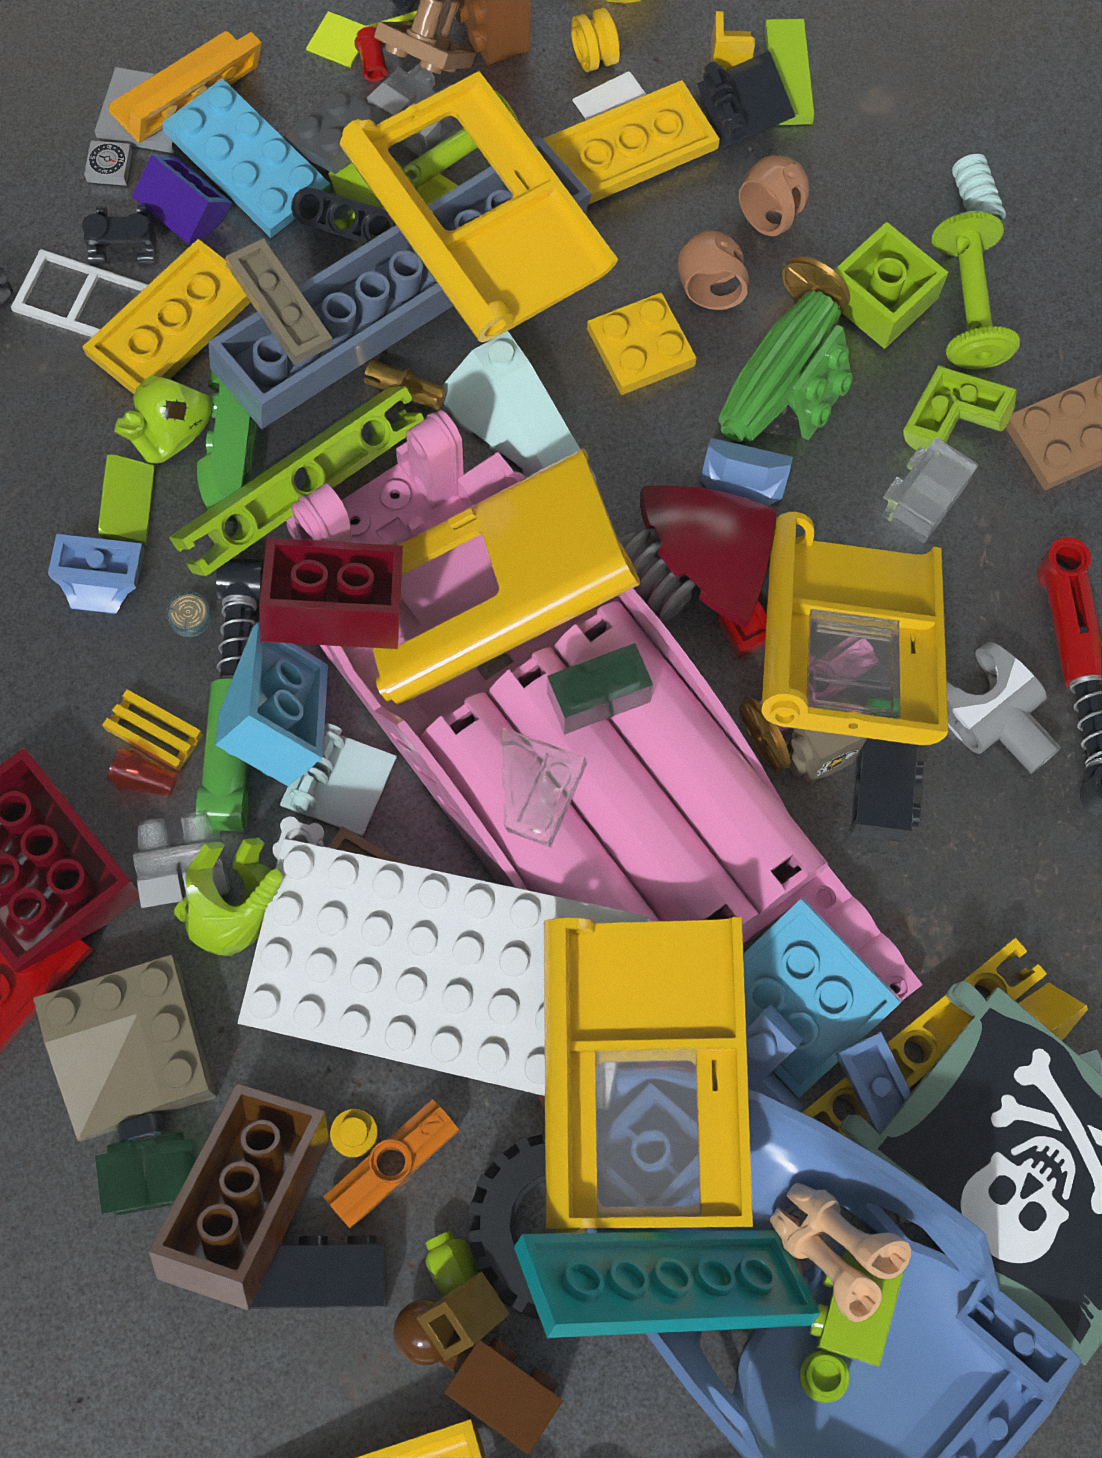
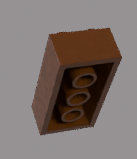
[149,1083,329,1310]

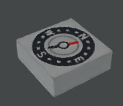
[84,140,133,186]

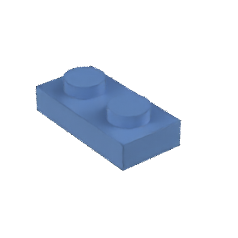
[835,1032,911,1134]

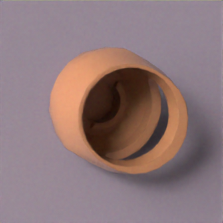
[738,155,810,236]
[677,230,750,310]

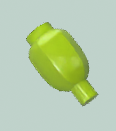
[425,1230,479,1298]

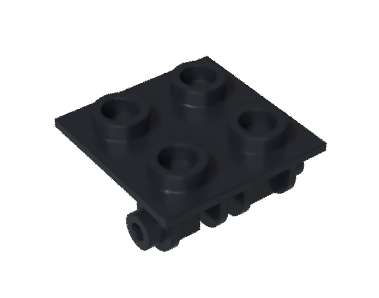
[697,51,796,149]

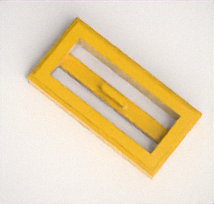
[102,689,203,771]

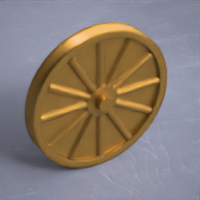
[781,256,850,313]
[739,698,791,773]

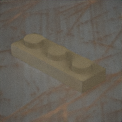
[226,238,332,366]

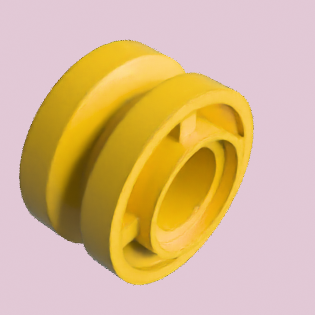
[571,8,620,72]

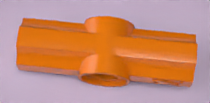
[323,1099,460,1229]

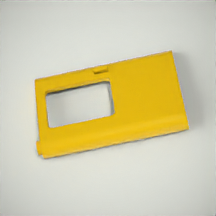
[372,448,640,706]

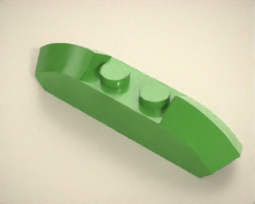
[197,370,257,522]

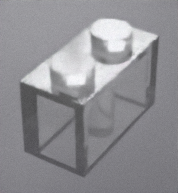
[882,437,979,544]

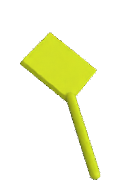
[306,11,417,68]

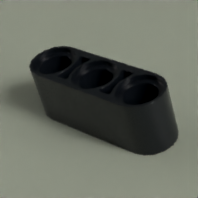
[291,187,396,244]

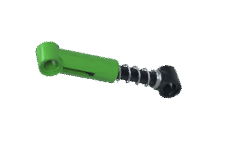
[196,558,264,832]

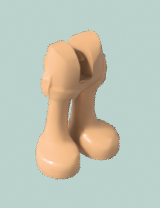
[770,1183,911,1322]

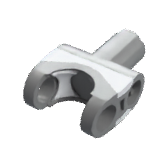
[946,642,1061,774]

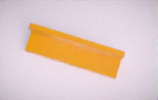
[108,31,262,143]

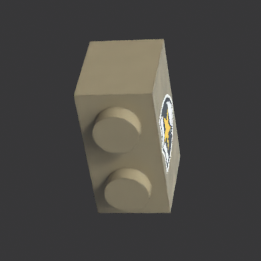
[787,697,867,786]

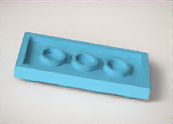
[162,79,330,238]

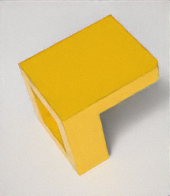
[711,11,755,70]

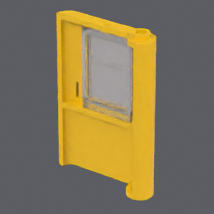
[762,512,948,745]
[543,917,753,1233]

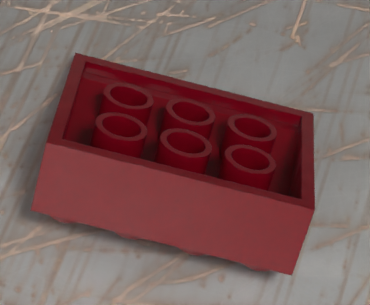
[0,747,140,973]

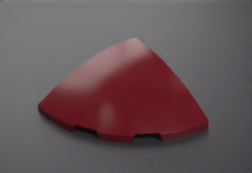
[640,485,777,628]

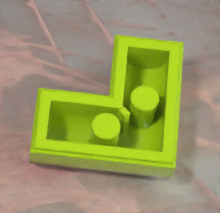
[903,366,1016,455]

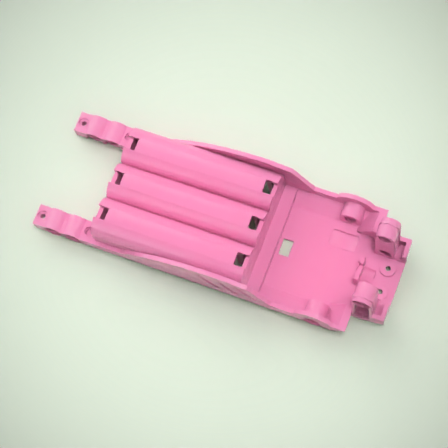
[286,410,923,1074]

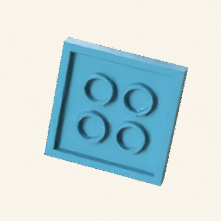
[743,898,902,1098]

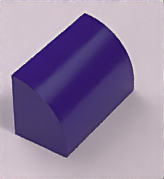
[131,155,232,243]

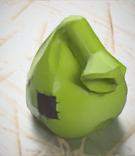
[114,375,212,463]

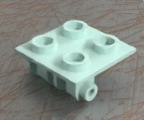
[280,723,397,837]

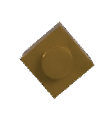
[417,1271,510,1361]

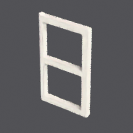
[11,249,149,337]

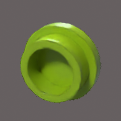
[799,1350,850,1403]

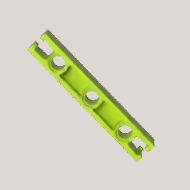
[169,386,424,576]

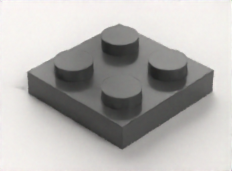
[283,90,390,174]

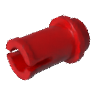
[354,27,388,82]

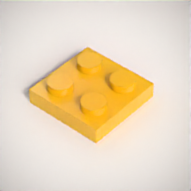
[587,292,697,395]

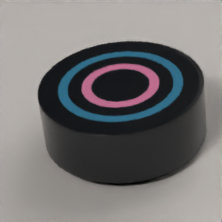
[116,1112,167,1144]

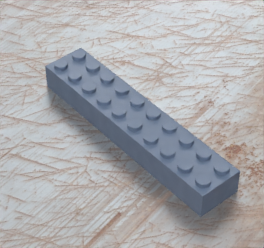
[209,136,591,429]

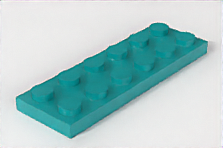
[514,1230,820,1338]

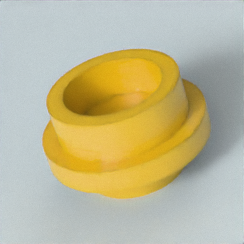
[330,1109,378,1158]

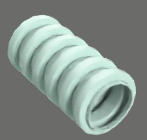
[952,153,1006,221]

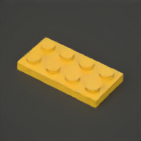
[543,80,720,205]
[82,239,251,394]

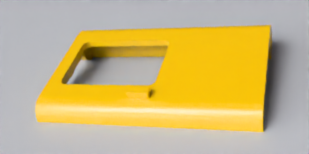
[340,71,618,342]

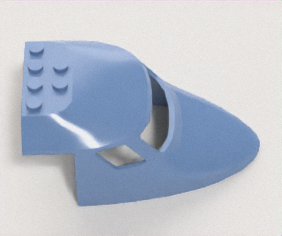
[587,1067,1082,1458]

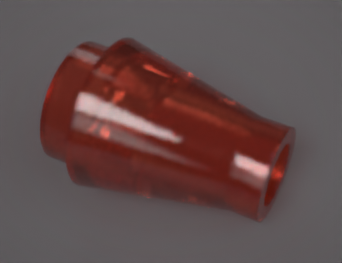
[107,747,178,799]

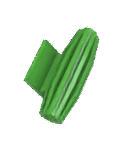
[718,290,853,443]

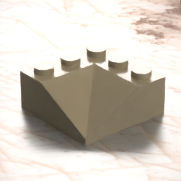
[33,955,217,1142]

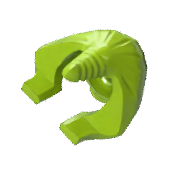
[174,837,283,956]

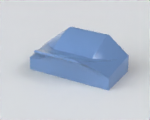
[700,438,793,507]
[48,534,145,614]

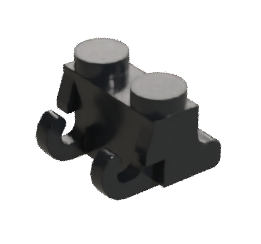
[82,205,156,265]

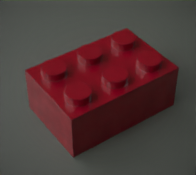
[259,538,403,649]

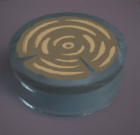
[166,591,212,637]

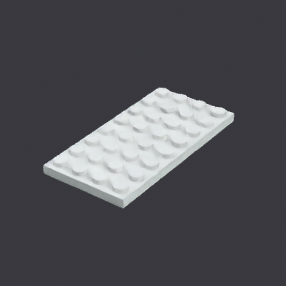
[238,838,650,1110]

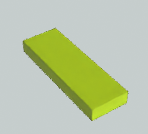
[764,19,815,125]

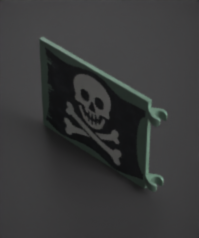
[840,981,1102,1365]

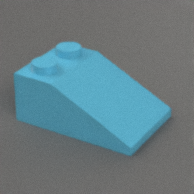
[215,622,328,787]

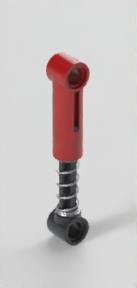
[1037,537,1102,817]

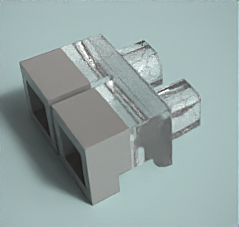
[367,64,456,156]
[133,810,232,908]

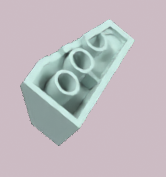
[442,331,597,481]

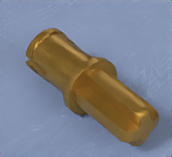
[364,358,447,410]

